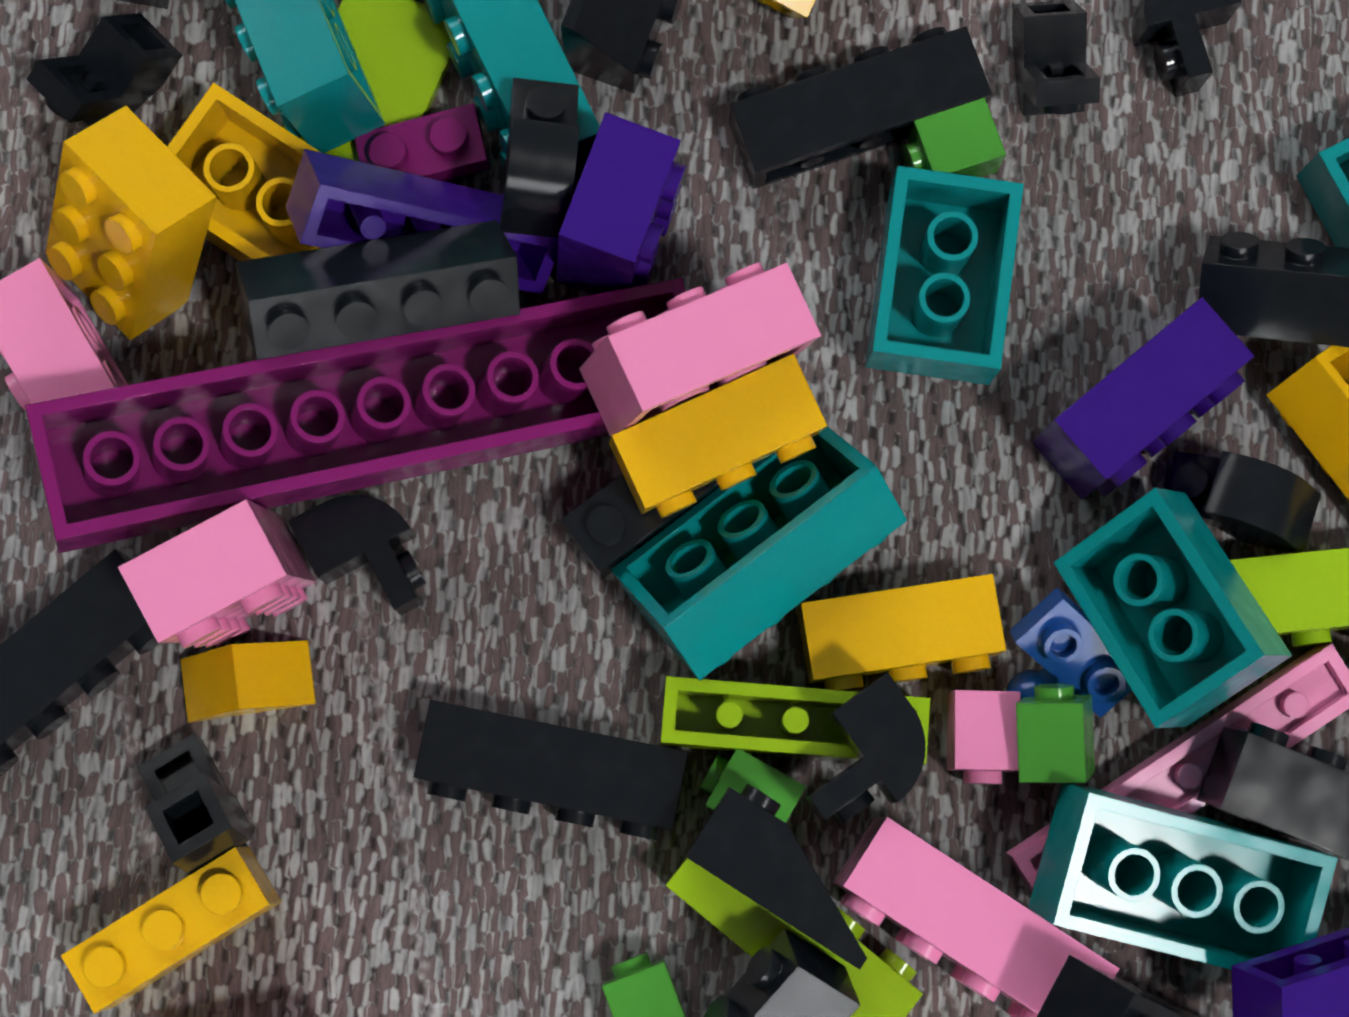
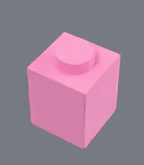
[947,690,1020,785]

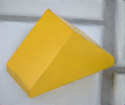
[180,640,316,723]

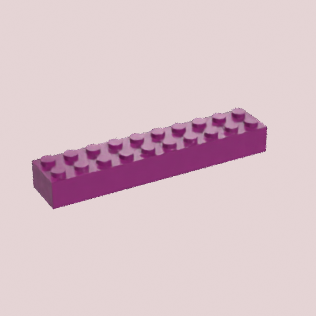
[25,278,686,553]

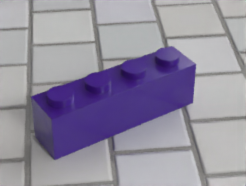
[286,149,558,294]
[1231,927,1349,1017]

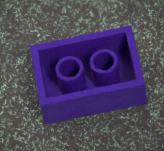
[556,112,687,295]
[1032,297,1254,500]

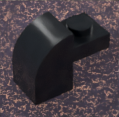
[1012,0,1100,116]
[1132,0,1242,97]
[27,13,182,126]
[500,78,579,238]
[1164,451,1321,553]
[288,495,427,616]
[805,672,925,823]
[138,733,252,874]

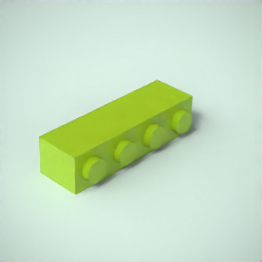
[1230,548,1349,647]
[660,676,931,765]
[665,857,923,1017]

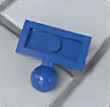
[1006,587,1132,718]

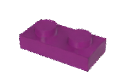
[355,103,492,181]

